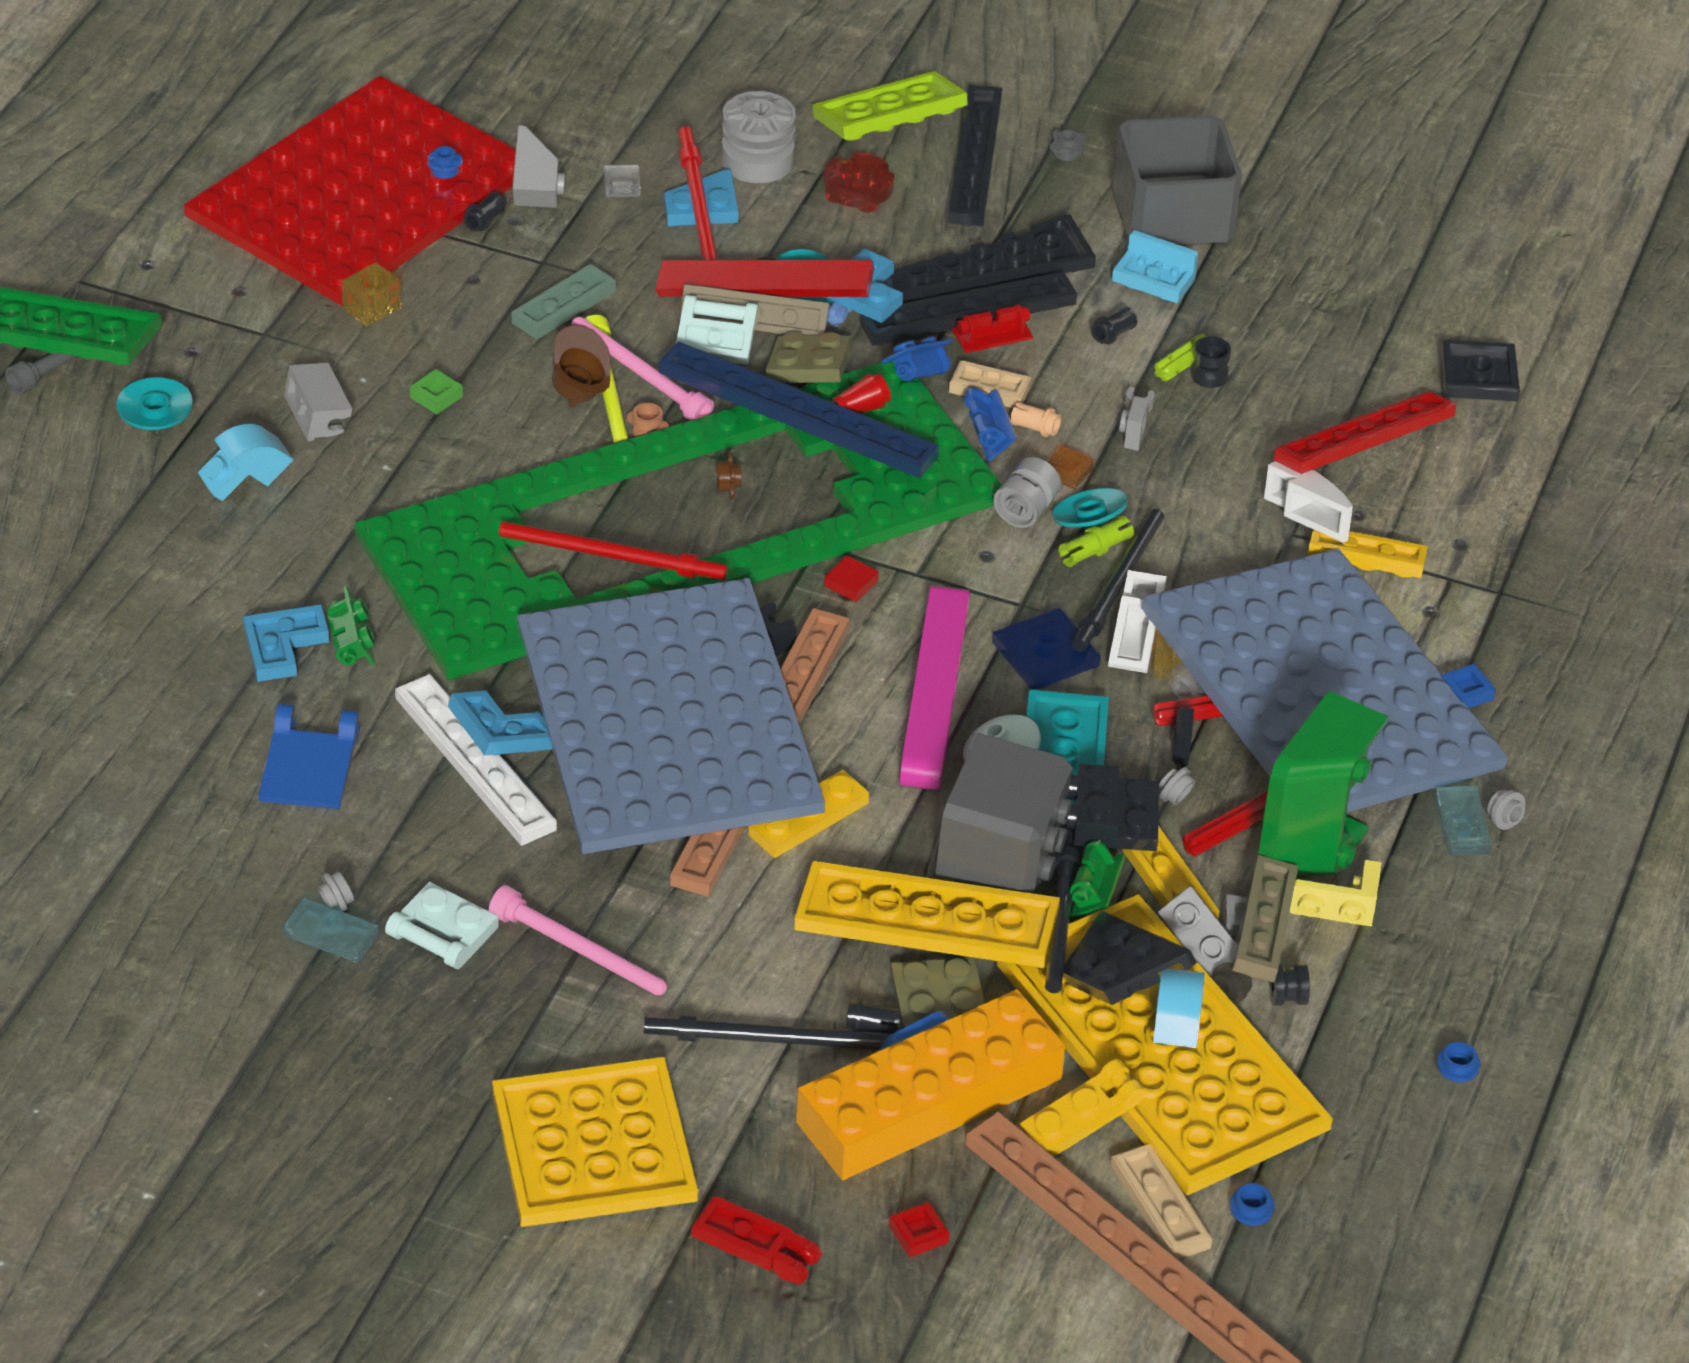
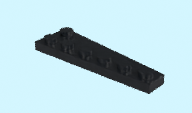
[882,214,1096,303]

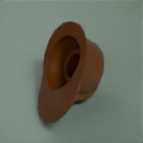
[552,326,611,408]

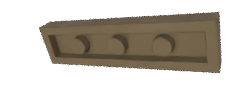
[679,284,830,336]
[1233,855,1298,982]

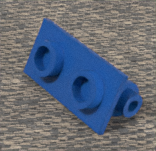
[882,337,953,381]
[964,388,1017,462]

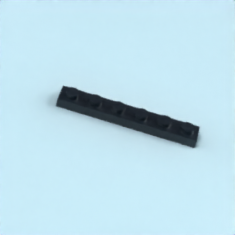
[948,85,1003,227]
[860,271,1077,346]

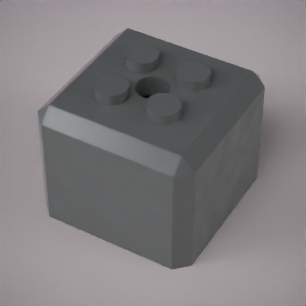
[1113,115,1242,246]
[935,733,1073,894]

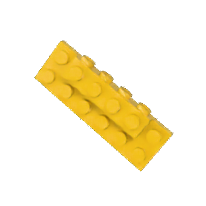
[795,861,1060,968]

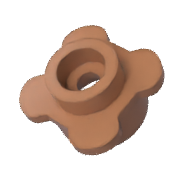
[627,403,669,437]

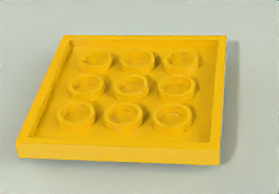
[492,1057,698,1227]

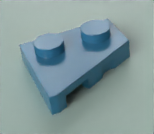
[664,169,739,226]

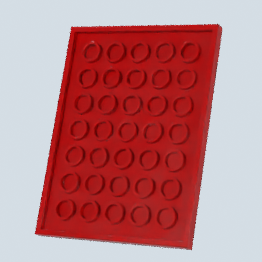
[184,75,516,306]

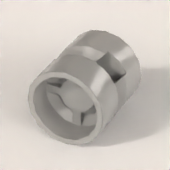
[993,457,1061,528]

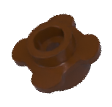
[716,453,742,499]

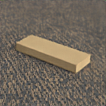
[1111,1144,1212,1260]

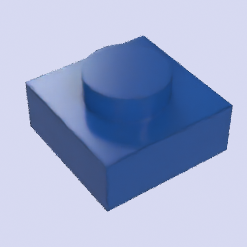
[1441,664,1496,708]

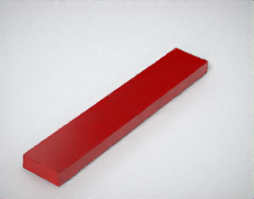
[656,260,874,297]
[1274,391,1456,474]

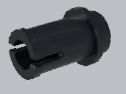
[463,192,506,231]
[1091,307,1138,345]
[846,999,901,1034]

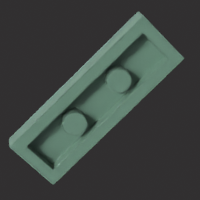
[511,264,616,340]

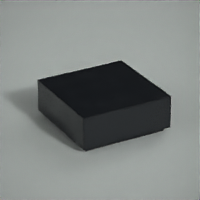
[1172,707,1194,765]

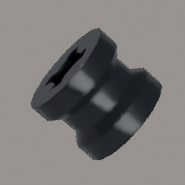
[1269,963,1310,1006]

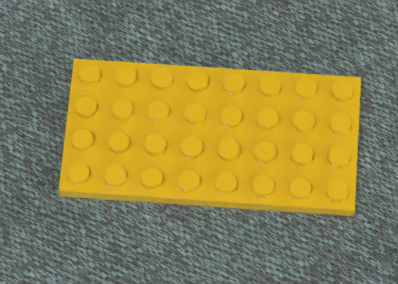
[997,894,1333,1196]

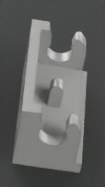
[284,363,352,441]

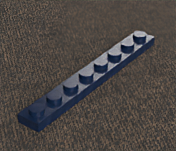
[659,341,939,478]

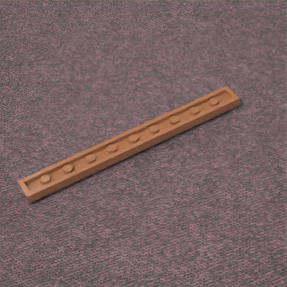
[670,608,850,897]
[966,1112,1302,1363]

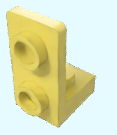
[1290,860,1382,926]

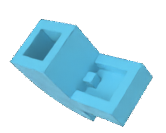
[198,424,294,501]
[1153,968,1204,1048]

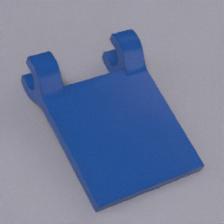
[258,704,360,809]

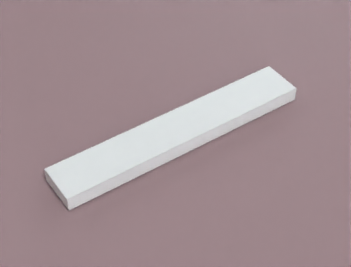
[395,674,557,846]

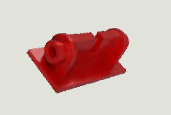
[952,304,1033,353]

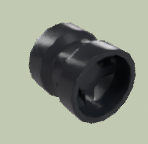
[1191,336,1231,388]

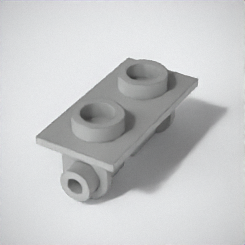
[1158,886,1238,977]

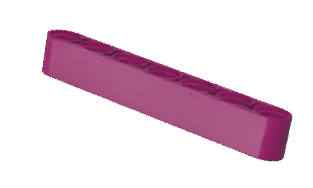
[900,585,970,791]

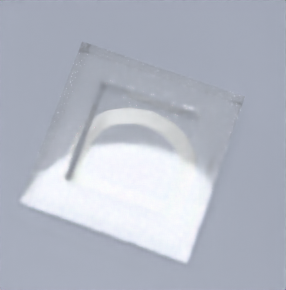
[604,165,641,197]

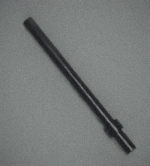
[1072,509,1164,652]
[1045,830,1080,993]
[644,1015,893,1050]

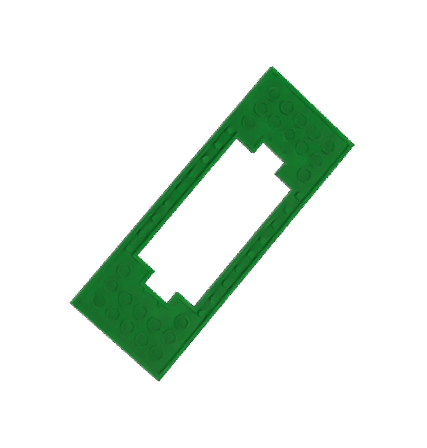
[354,362,1002,681]

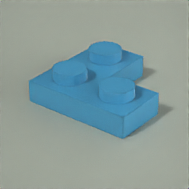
[825,248,903,323]
[243,604,329,682]
[448,691,552,756]

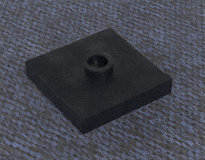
[1440,340,1520,401]

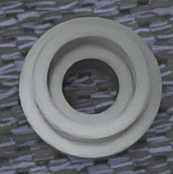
[1159,767,1196,805]
[1487,790,1525,830]
[318,871,354,912]

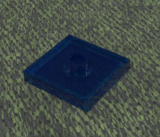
[992,608,1101,690]

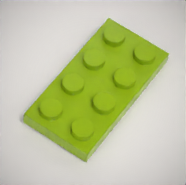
[812,71,968,140]

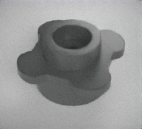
[1050,129,1086,161]

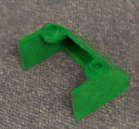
[1258,691,1389,877]

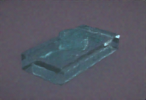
[1435,786,1492,856]
[283,898,379,963]

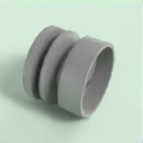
[721,91,796,183]

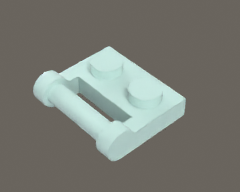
[676,295,759,365]
[385,882,499,969]

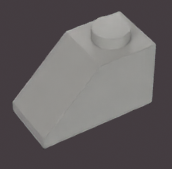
[513,126,566,208]

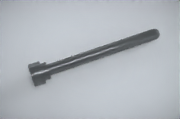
[5,303,156,395]

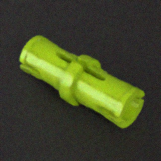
[1058,515,1134,567]

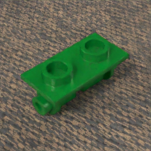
[327,586,376,666]
[1070,840,1126,919]

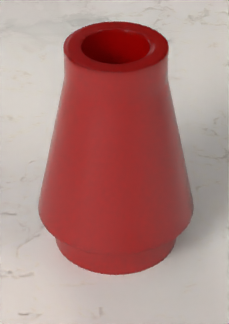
[833,373,891,413]

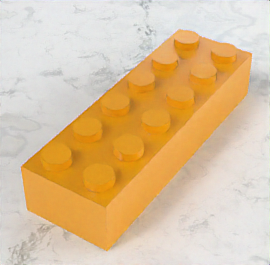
[796,989,1066,1181]

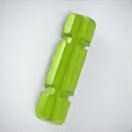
[1154,334,1206,381]

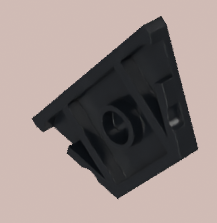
[1063,911,1197,1005]

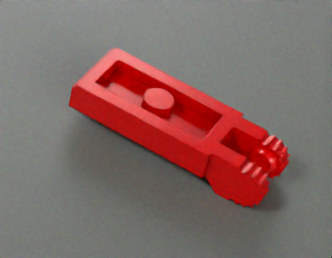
[692,1196,822,1285]

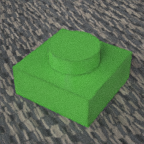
[410,369,463,415]

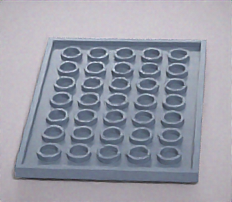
[1141,549,1509,813]
[517,578,825,854]

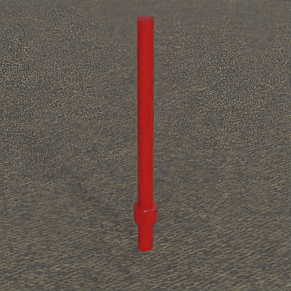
[678,127,718,260]
[499,521,728,581]

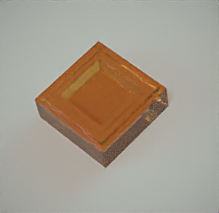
[1047,446,1094,490]

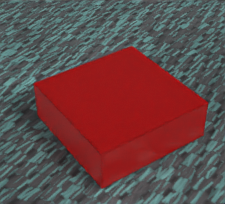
[824,556,879,602]
[889,1202,950,1258]

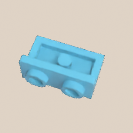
[1112,230,1198,304]

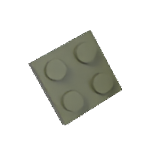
[766,332,852,383]
[890,957,985,1029]

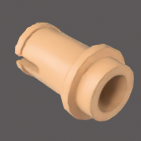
[1011,402,1061,437]

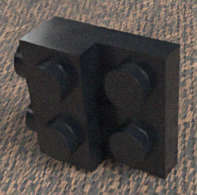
[1067,764,1159,852]

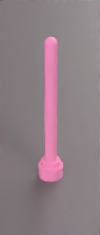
[572,317,714,421]
[489,885,667,996]

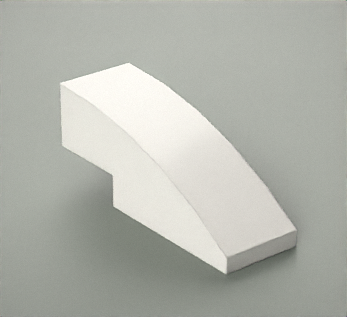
[1264,461,1353,543]
[1108,570,1167,673]

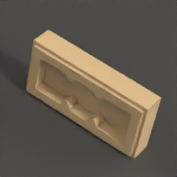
[949,360,1031,409]

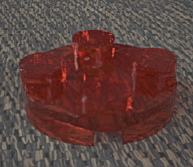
[824,153,895,213]

